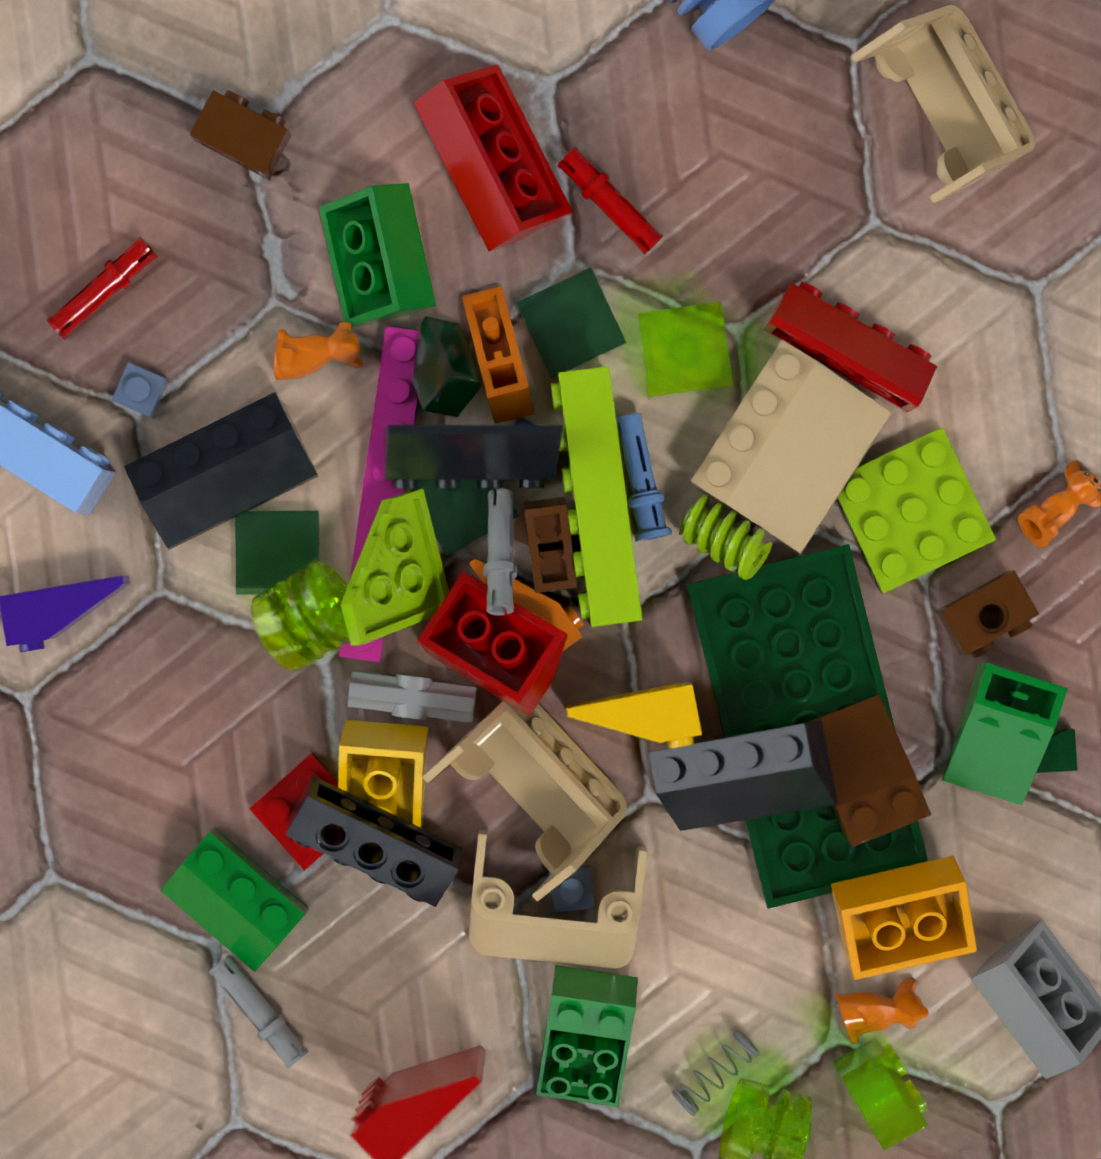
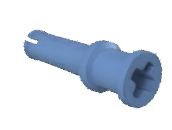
[616,413,672,542]

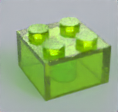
[636,301,733,400]
[833,1037,929,1151]

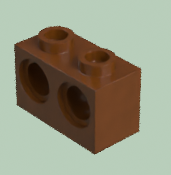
[523,497,577,593]

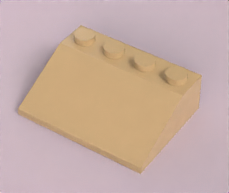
[690,340,892,554]

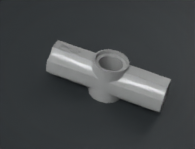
[347,671,477,722]

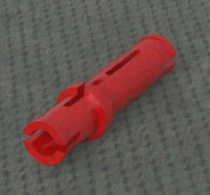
[557,147,664,255]
[46,237,158,340]

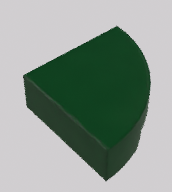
[1036,728,1078,773]

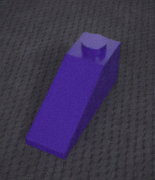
[0,576,130,653]

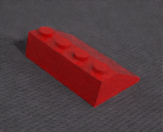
[350,1045,486,1159]

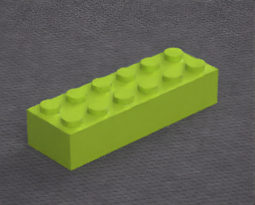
[551,366,642,627]

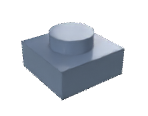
[111,362,168,418]
[549,865,595,913]

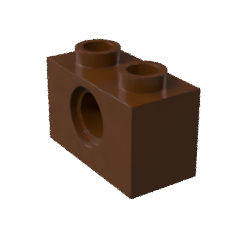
[936,570,1039,658]

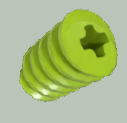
[679,494,772,580]

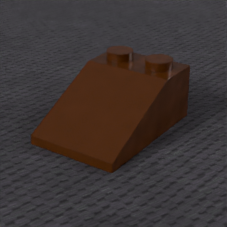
[807,694,931,847]

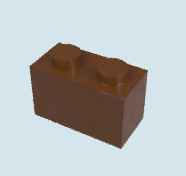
[190,90,291,180]

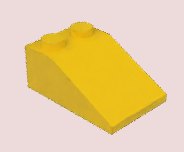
[566,681,702,748]
[337,720,429,847]

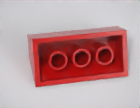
[413,64,573,252]
[763,281,938,412]

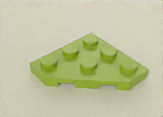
[341,488,449,646]

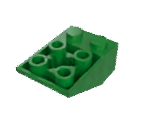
[942,661,1068,805]
[536,965,638,1107]

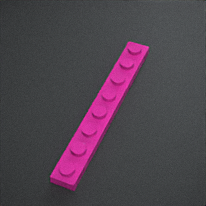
[339,326,428,662]

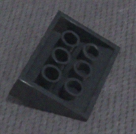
[384,425,562,489]

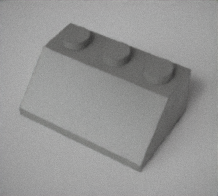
[971,919,1101,1079]

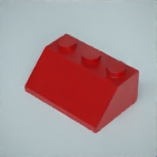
[417,572,568,717]

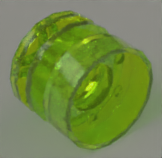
[251,561,350,672]
[718,1077,812,1159]

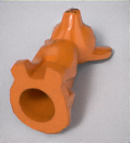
[274,322,363,380]
[1017,461,1101,548]
[835,978,929,1044]

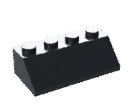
[124,392,319,550]
[648,720,838,831]

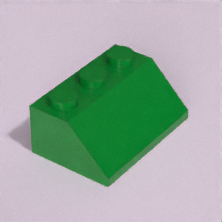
[318,183,436,328]
[161,827,310,972]

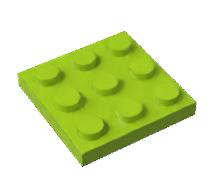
[837,427,996,594]

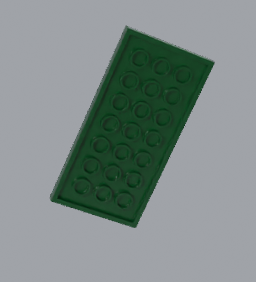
[686,544,928,909]

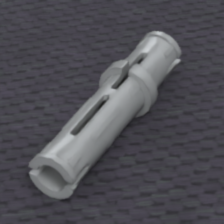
[483,488,517,615]
[209,955,309,1068]

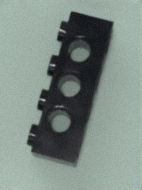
[285,775,462,907]

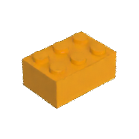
[831,855,977,980]

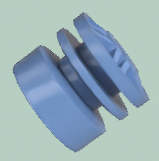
[669,0,775,51]

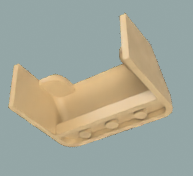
[851,5,1035,204]
[422,701,627,902]
[469,828,647,969]

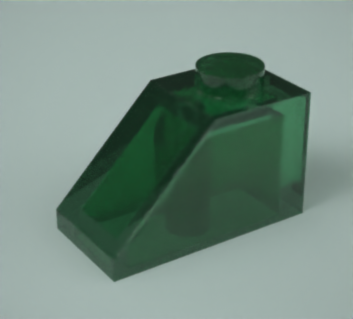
[412,316,483,417]

